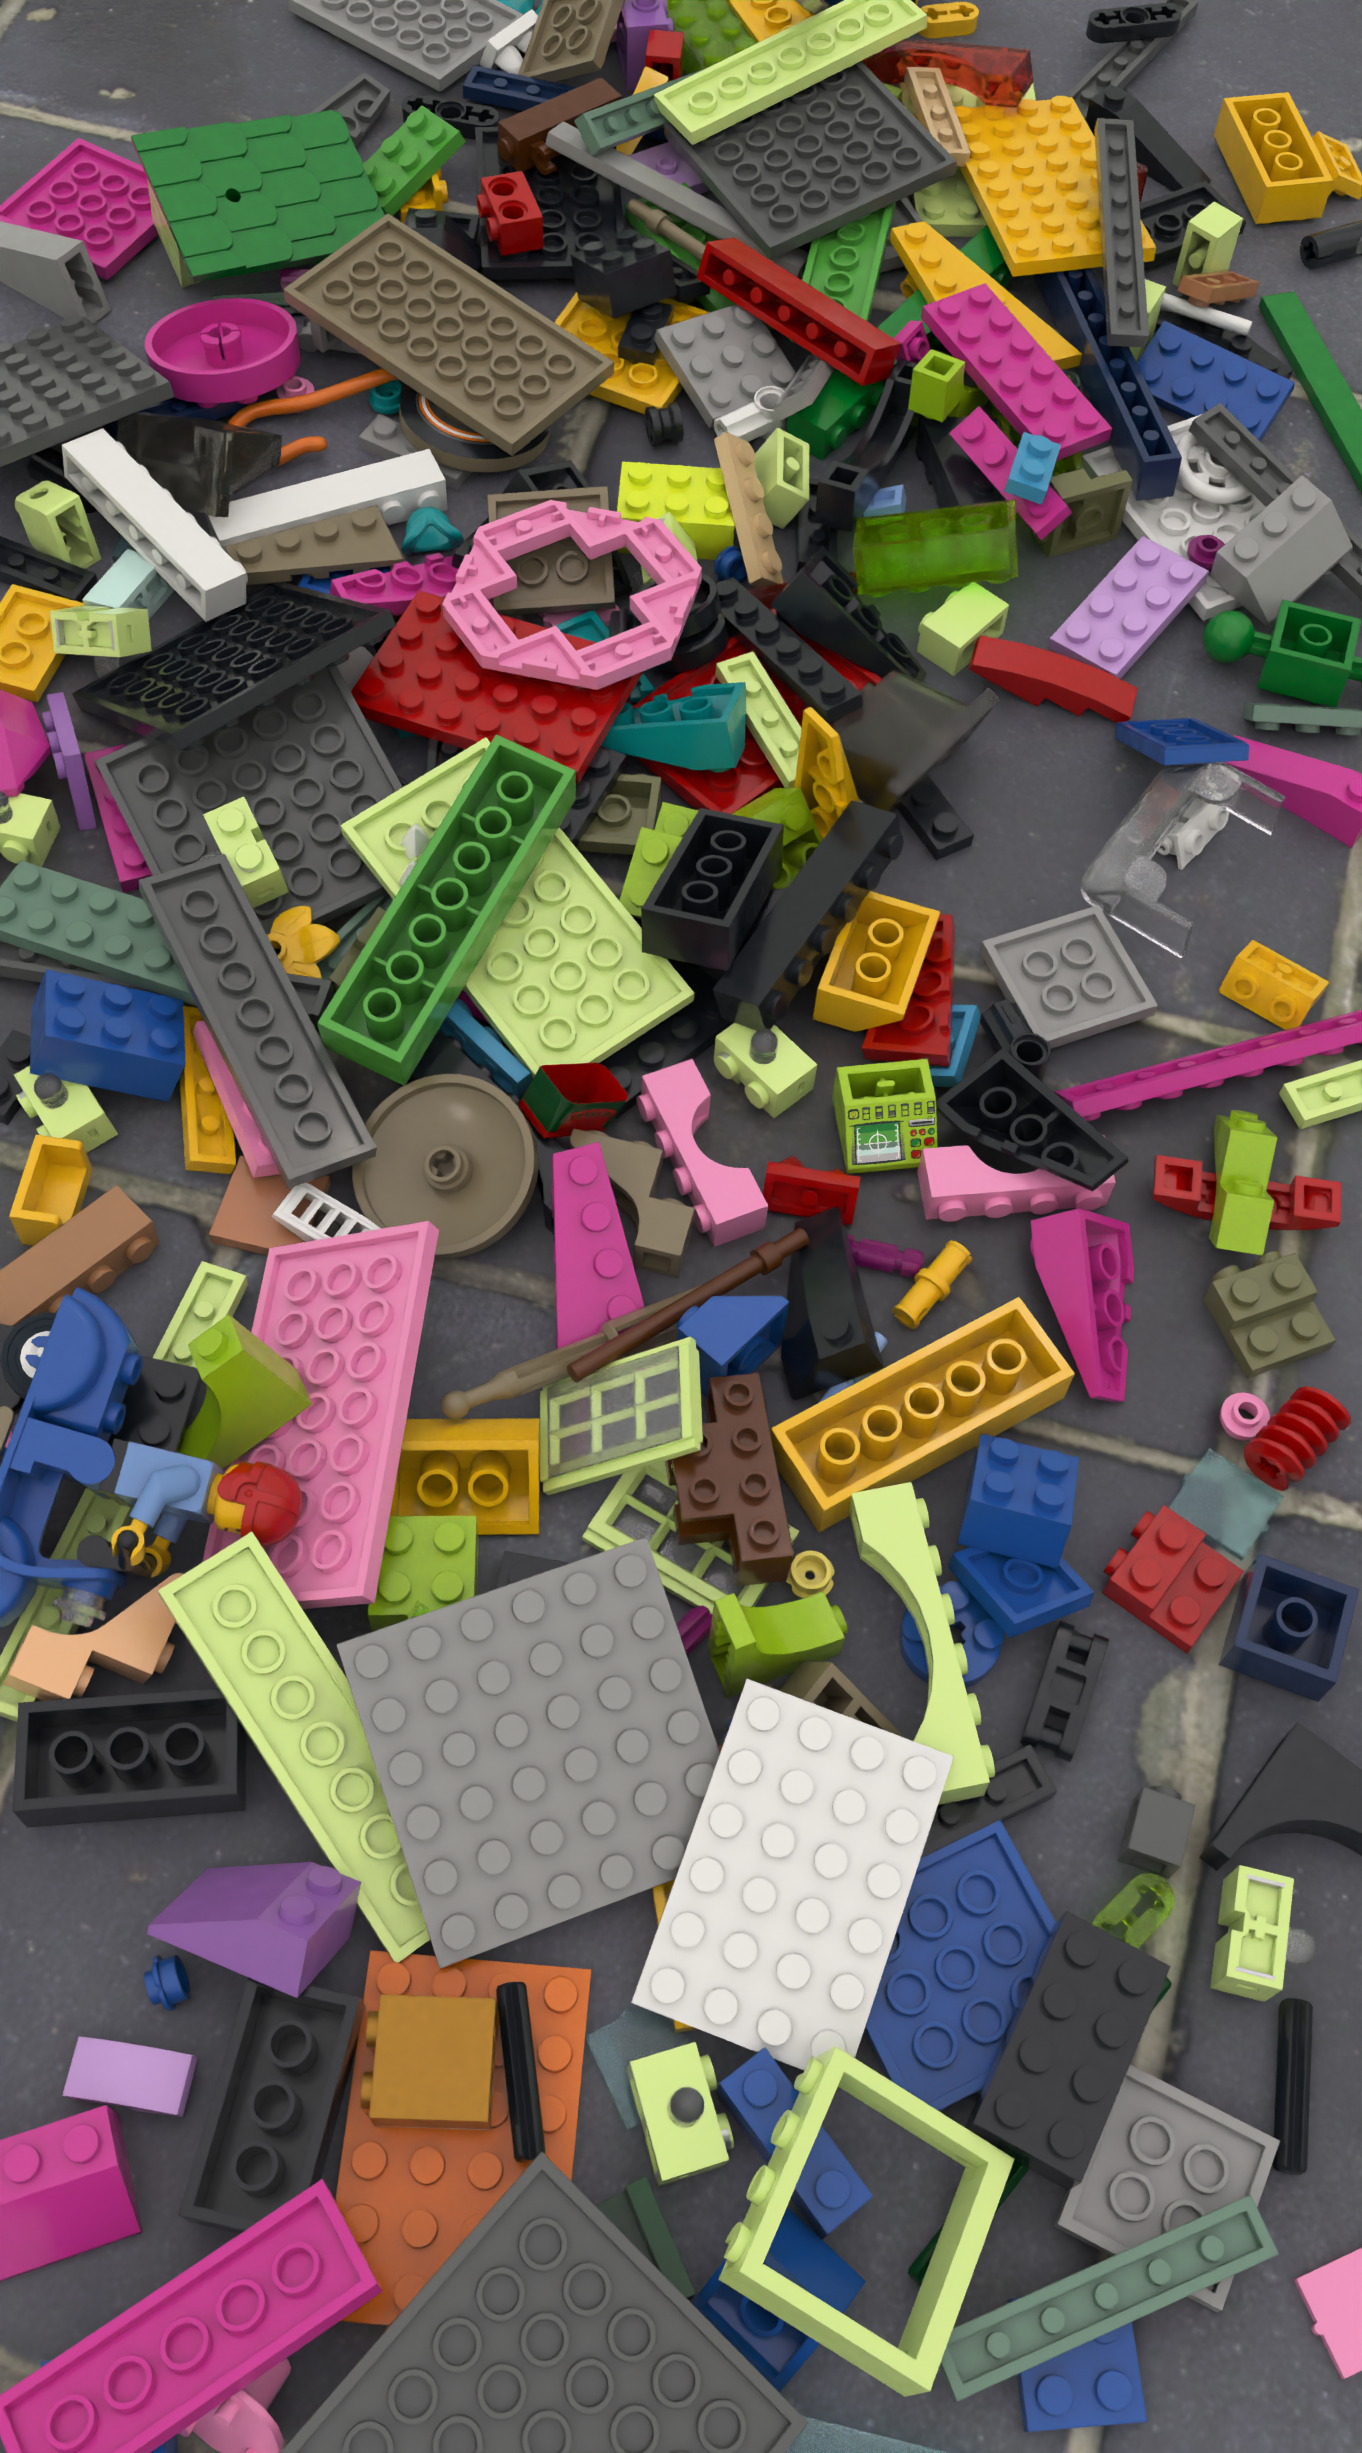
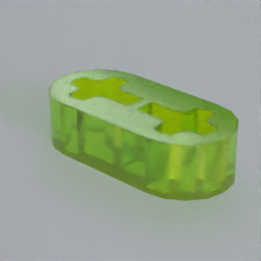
[1090,1873,1175,1949]

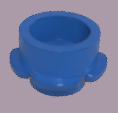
[714,546,748,583]
[144,1955,190,2011]

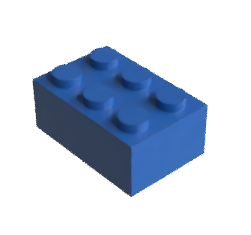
[30,969,185,1102]

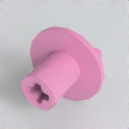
[178,2358,291,2453]

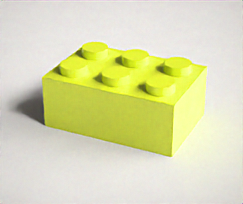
[617,462,735,560]

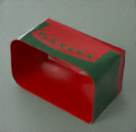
[518,1063,628,1138]

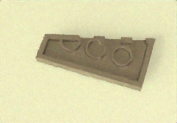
[225,505,404,585]

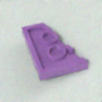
[42,692,97,831]

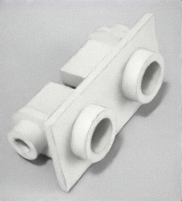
[1155,787,1229,870]

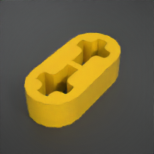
[918,2,979,38]

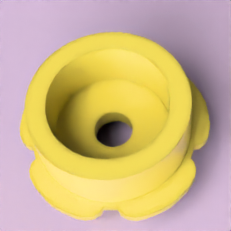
[786,1550,835,1599]

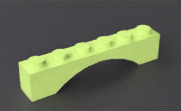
[849,1482,995,1805]

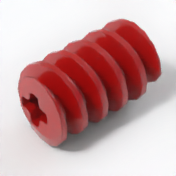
[1243,1386,1351,1491]

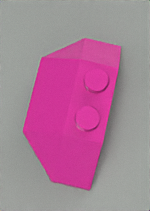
[0,690,51,798]

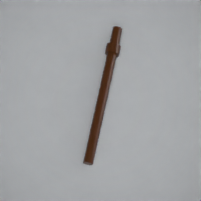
[567,1228,809,1383]

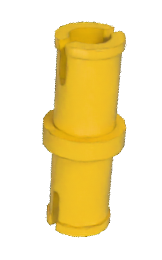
[892,1240,973,1329]

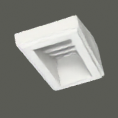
[271,1182,381,1242]

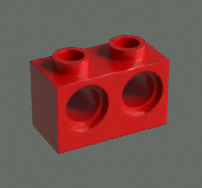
[476,171,543,256]

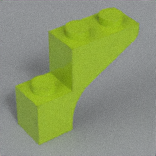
[908,349,989,422]
[619,802,699,919]
[1209,1110,1277,1256]

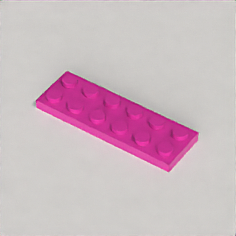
[921,283,1112,461]
[0,2179,382,2453]

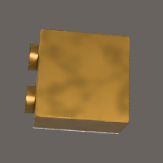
[361,1994,498,2130]

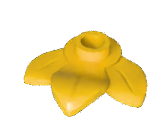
[266,906,341,979]

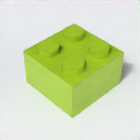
[368,1516,479,1632]

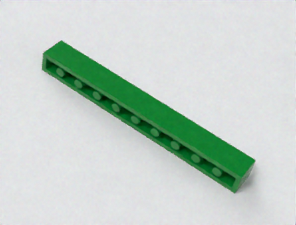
[786,225,1013,461]

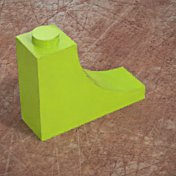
[179,1314,312,1470]
[707,1591,848,1699]

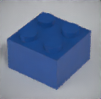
[957,1433,1079,1568]

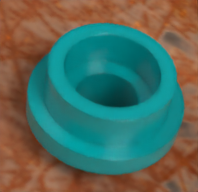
[369,380,404,415]

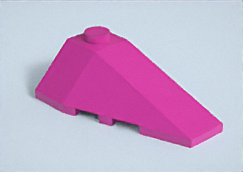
[1211,735,1362,848]
[1030,1208,1134,1403]

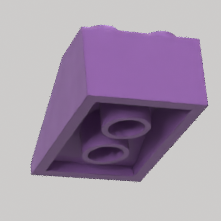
[147,1862,361,1998]

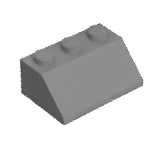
[1210,475,1353,627]

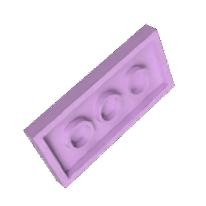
[1049,536,1209,679]

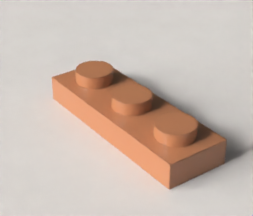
[1177,270,1260,308]

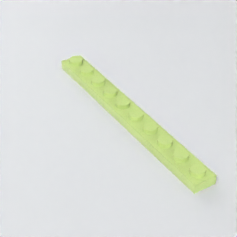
[0,1261,248,1722]

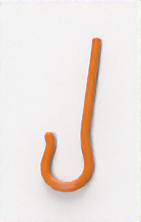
[223,368,398,470]

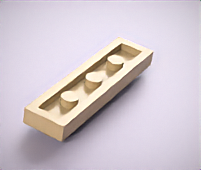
[904,67,971,166]
[714,432,784,592]

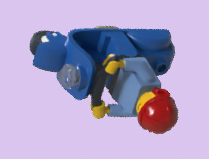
[0,1287,303,1629]

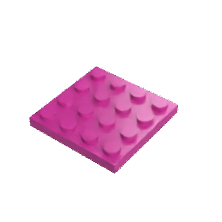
[0,138,158,281]

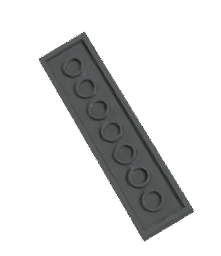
[139,854,377,1189]

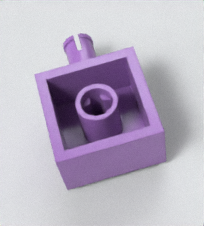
[616,0,673,91]

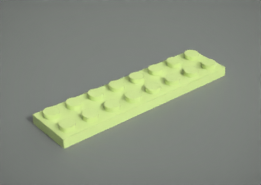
[654,0,927,145]
[158,1532,430,1963]

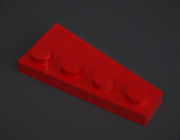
[862,914,955,1066]

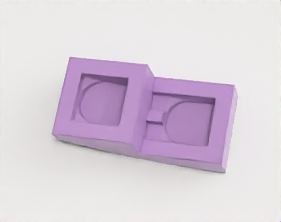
[62,2036,198,2117]

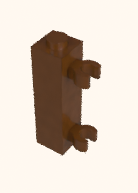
[497,77,622,175]

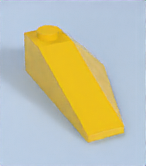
[794,707,859,840]

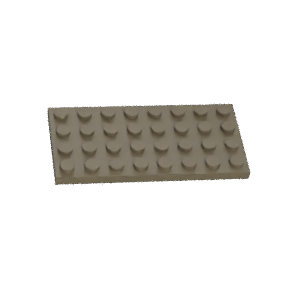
[283,213,614,456]

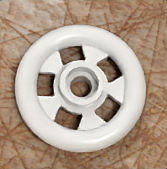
[1176,432,1252,504]

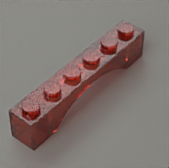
[862,39,1034,108]

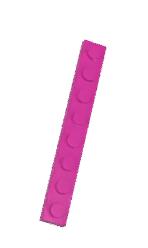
[1054,1010,1362,1121]

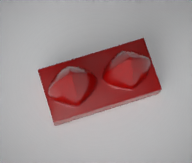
[763,1155,861,1225]

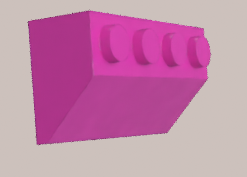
[0,2105,143,2282]

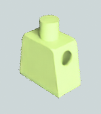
[15,480,102,569]

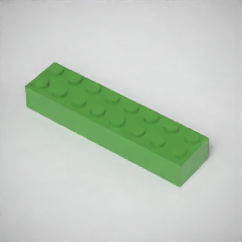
[317,734,576,1086]

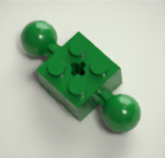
[1203,599,1362,708]

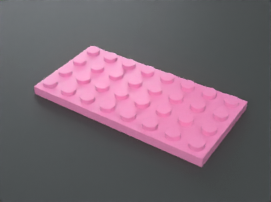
[202,1221,439,1609]

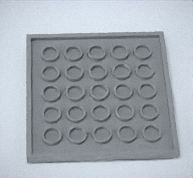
[336,1537,720,1968]

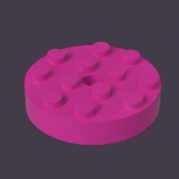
[144,298,302,408]

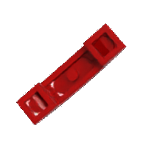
[1152,1155,1342,1230]

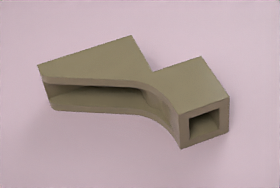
[570,1128,695,1278]

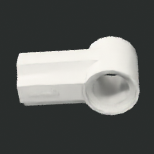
[714,386,787,442]

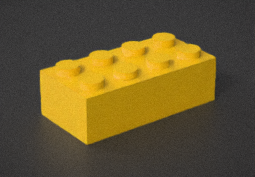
[1214,92,1333,224]

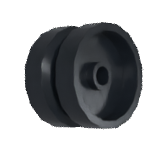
[631,574,729,672]

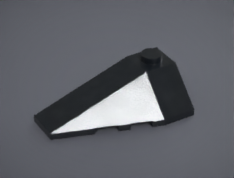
[1085,84,1211,192]
[407,209,482,274]
[936,1048,1129,1191]
[781,1206,884,1401]

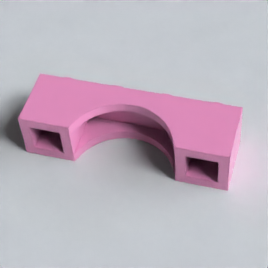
[637,1059,768,1247]
[917,1135,1116,1222]

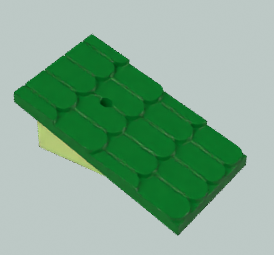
[131,110,385,288]

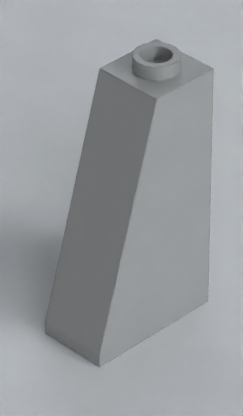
[0,221,111,324]

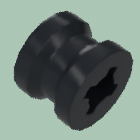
[645,402,684,446]

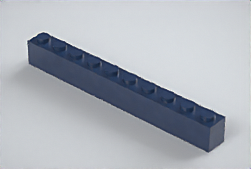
[1034,268,1182,501]

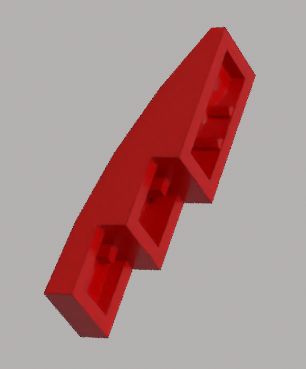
[968,635,1138,724]

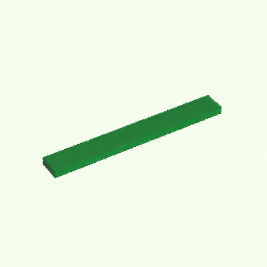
[1258,291,1362,493]

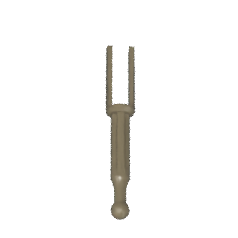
[441,1283,705,1419]

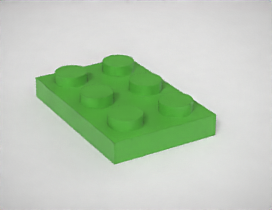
[363,106,466,216]

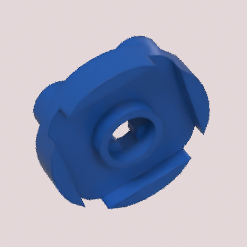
[899,1581,1005,1687]

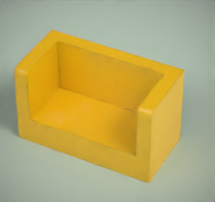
[9,1135,93,1246]

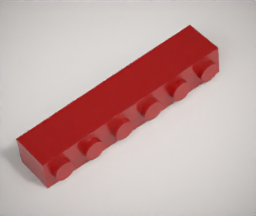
[696,237,901,386]

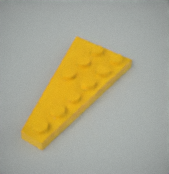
[889,221,1083,389]

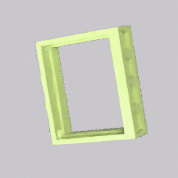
[718,2046,1014,2397]

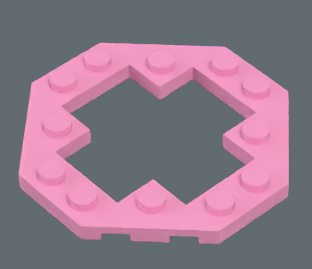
[442,500,702,690]

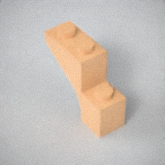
[3,1573,183,1701]

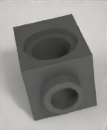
[1117,1786,1196,1879]

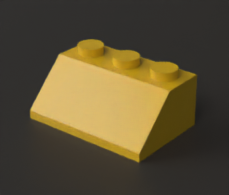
[813,891,940,1032]
[390,1418,540,1535]

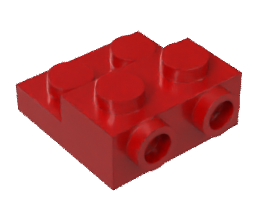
[1102,1505,1244,1653]

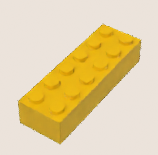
[770,1297,1075,1533]

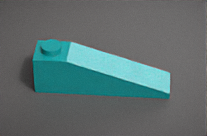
[601,682,746,772]

